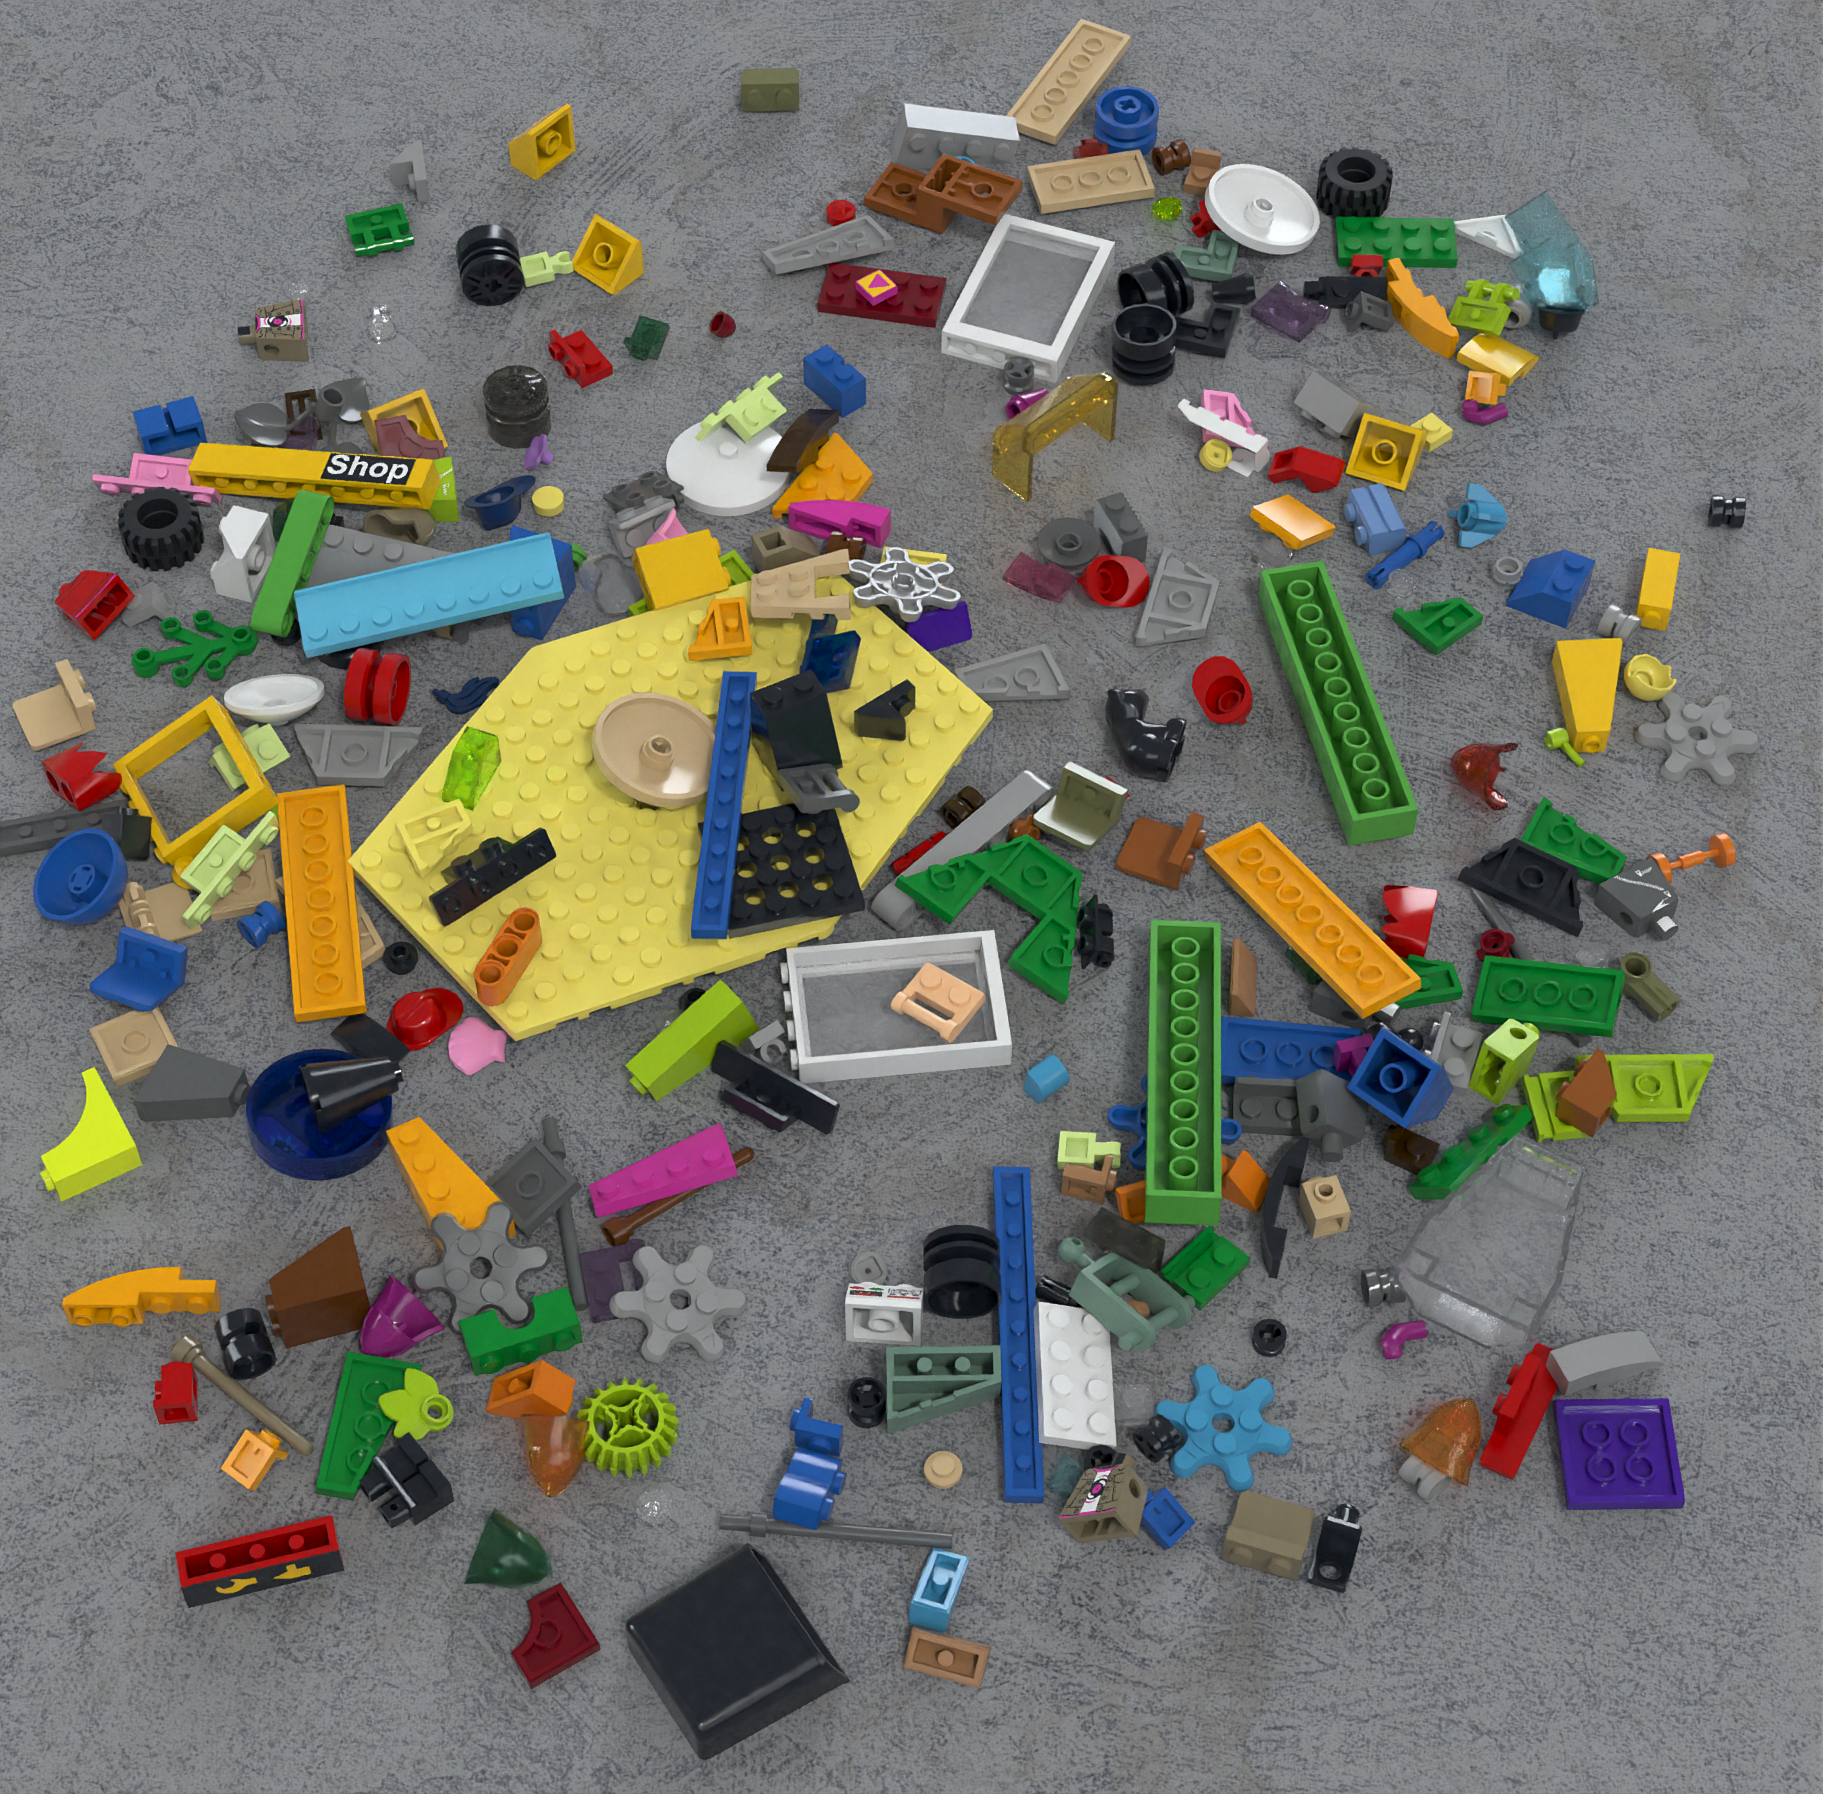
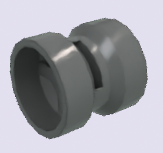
[1361,1266,1406,1307]

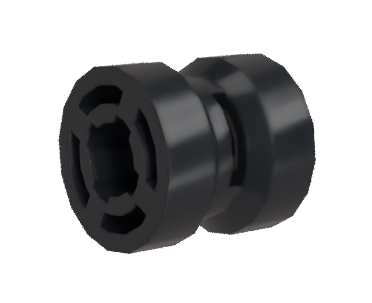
[1708,495,1746,529]
[847,1377,886,1429]

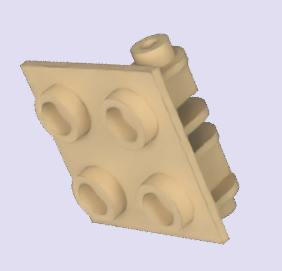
[118,882,203,942]

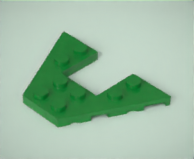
[894,834,1082,1005]

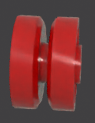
[344,648,411,726]

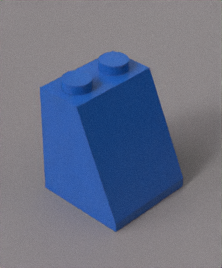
[510,525,576,641]
[1347,1027,1454,1128]

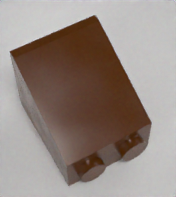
[265,1226,370,1349]

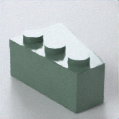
[886,1345,1001,1434]

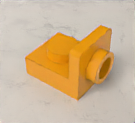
[220,1429,289,1491]

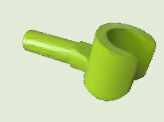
[1544,728,1585,768]

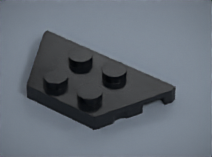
[1457,838,1583,937]

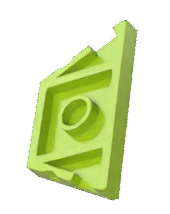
[1575,1054,1714,1122]

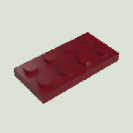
[818,263,947,328]

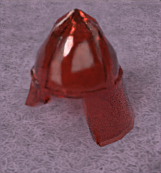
[1450,743,1518,811]

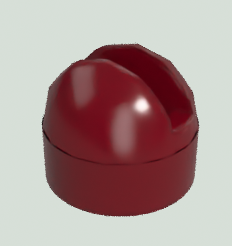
[709,311,736,338]

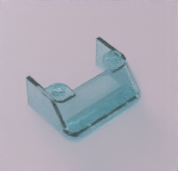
[1505,191,1599,310]

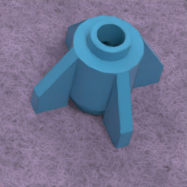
[1448,483,1507,548]

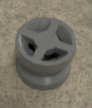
[1003,357,1034,396]

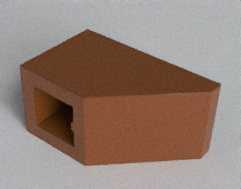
[1555,1048,1617,1138]

